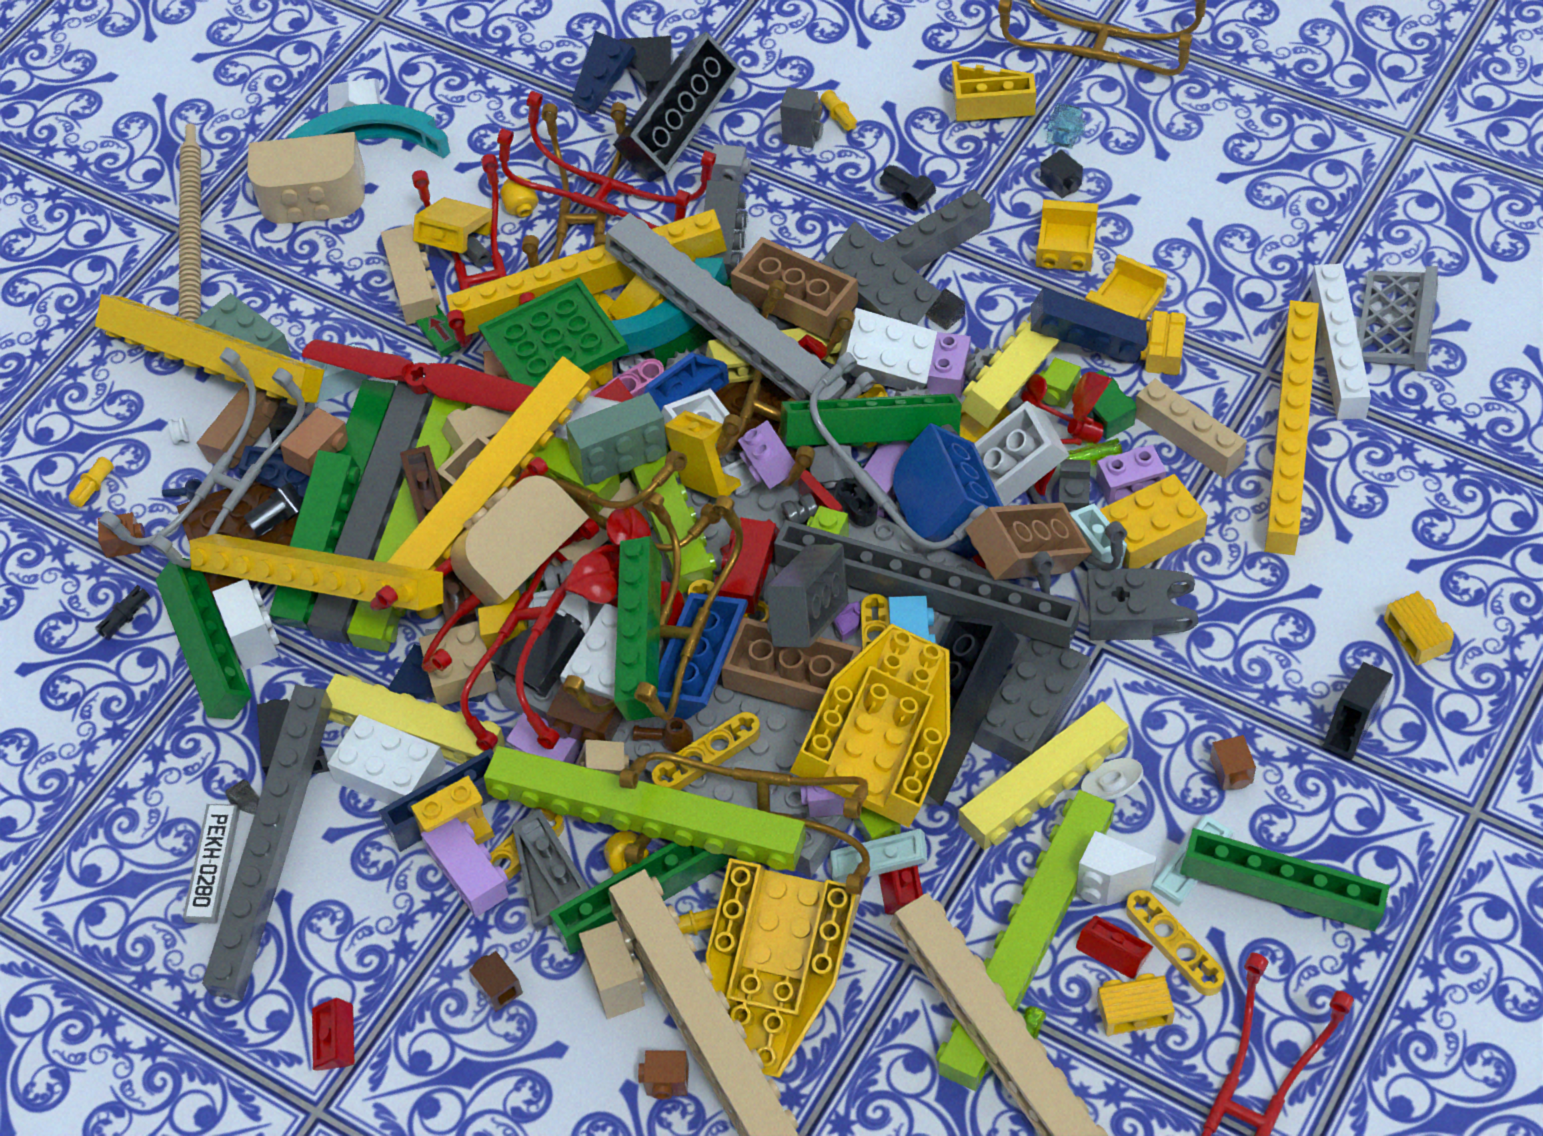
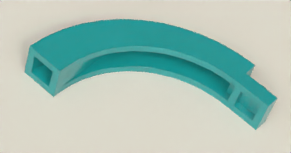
[287,104,450,159]
[611,258,728,356]

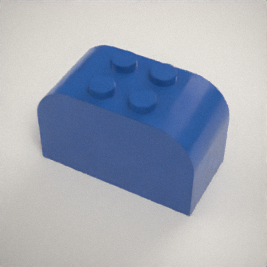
[893,423,1004,558]

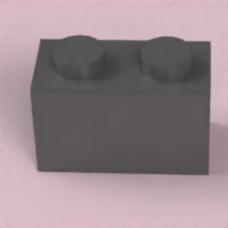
[780,87,823,149]

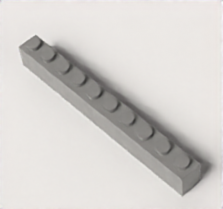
[605,213,847,401]

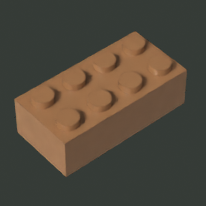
[730,237,858,339]
[965,502,1092,580]
[721,617,862,712]

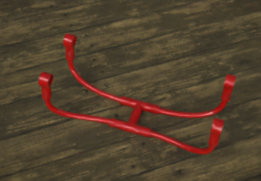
[497,91,717,229]
[412,154,536,348]
[370,457,600,673]
[460,544,620,751]
[1201,952,1354,1136]

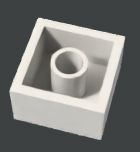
[213,579,280,670]

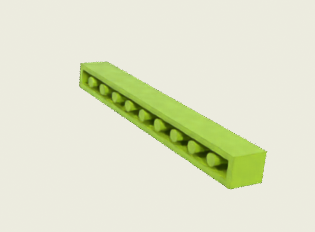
[347,395,473,653]
[484,746,806,871]
[936,789,1115,1092]

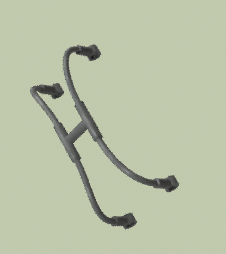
[941,397,1127,594]

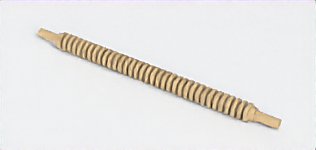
[178,123,201,322]

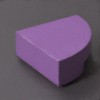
[833,601,861,641]

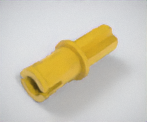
[820,90,857,131]
[68,457,114,507]
[677,907,717,936]

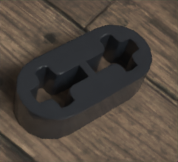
[835,478,878,527]

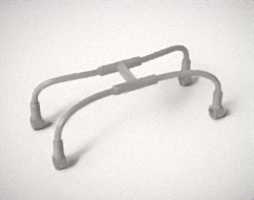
[99,347,305,568]
[810,352,986,560]

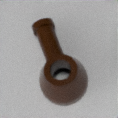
[633,717,694,753]

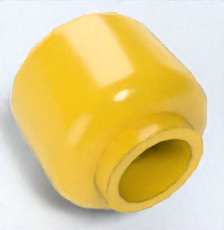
[500,176,539,218]
[604,831,649,875]

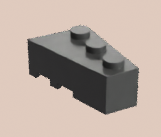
[512,809,589,932]

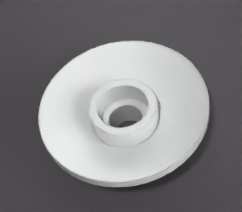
[1081,758,1143,800]

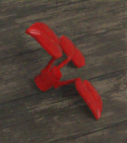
[1019,372,1112,496]
[565,506,685,626]

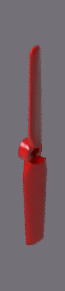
[301,339,535,412]

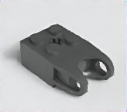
[1086,568,1199,641]

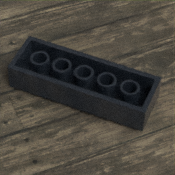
[613,31,741,182]
[923,615,1020,807]

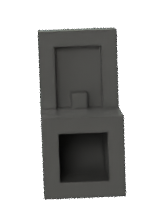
[1059,459,1091,510]

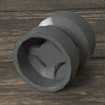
[781,493,818,524]

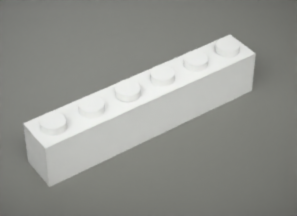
[1310,263,1371,420]

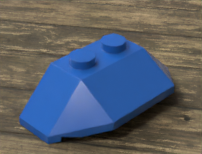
[638,352,729,411]

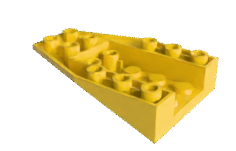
[790,624,950,828]
[706,858,862,1078]

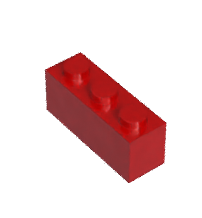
[714,517,777,614]

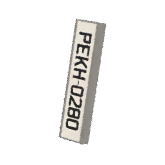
[183,804,240,924]

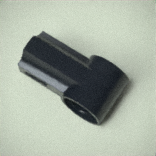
[880,164,936,211]
[244,482,303,537]

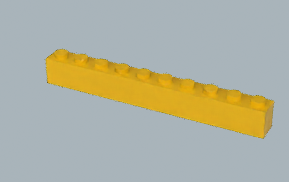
[446,209,727,335]
[95,294,324,406]
[1264,300,1319,555]
[387,356,592,612]
[189,534,444,611]

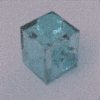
[1047,102,1086,149]

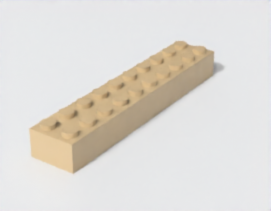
[609,869,799,1136]

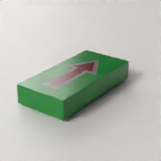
[415,305,461,358]

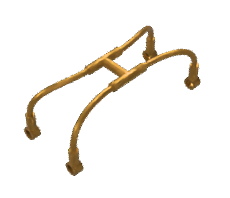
[998,0,1207,76]
[522,102,627,268]
[716,279,855,487]
[543,450,722,552]
[562,492,743,721]
[619,752,870,895]

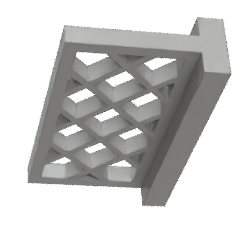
[1358,266,1438,371]

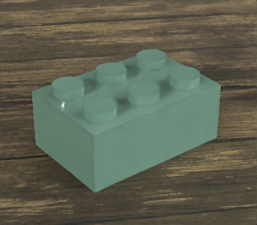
[193,293,291,384]
[566,392,667,486]

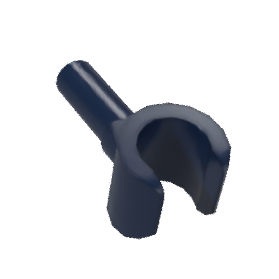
[162,479,201,501]

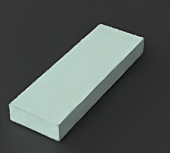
[1151,815,1233,907]
[830,828,927,883]

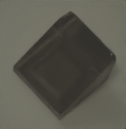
[926,288,965,331]
[225,779,260,815]

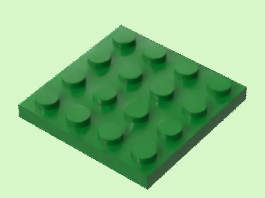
[478,277,630,388]

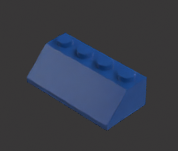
[658,592,748,720]

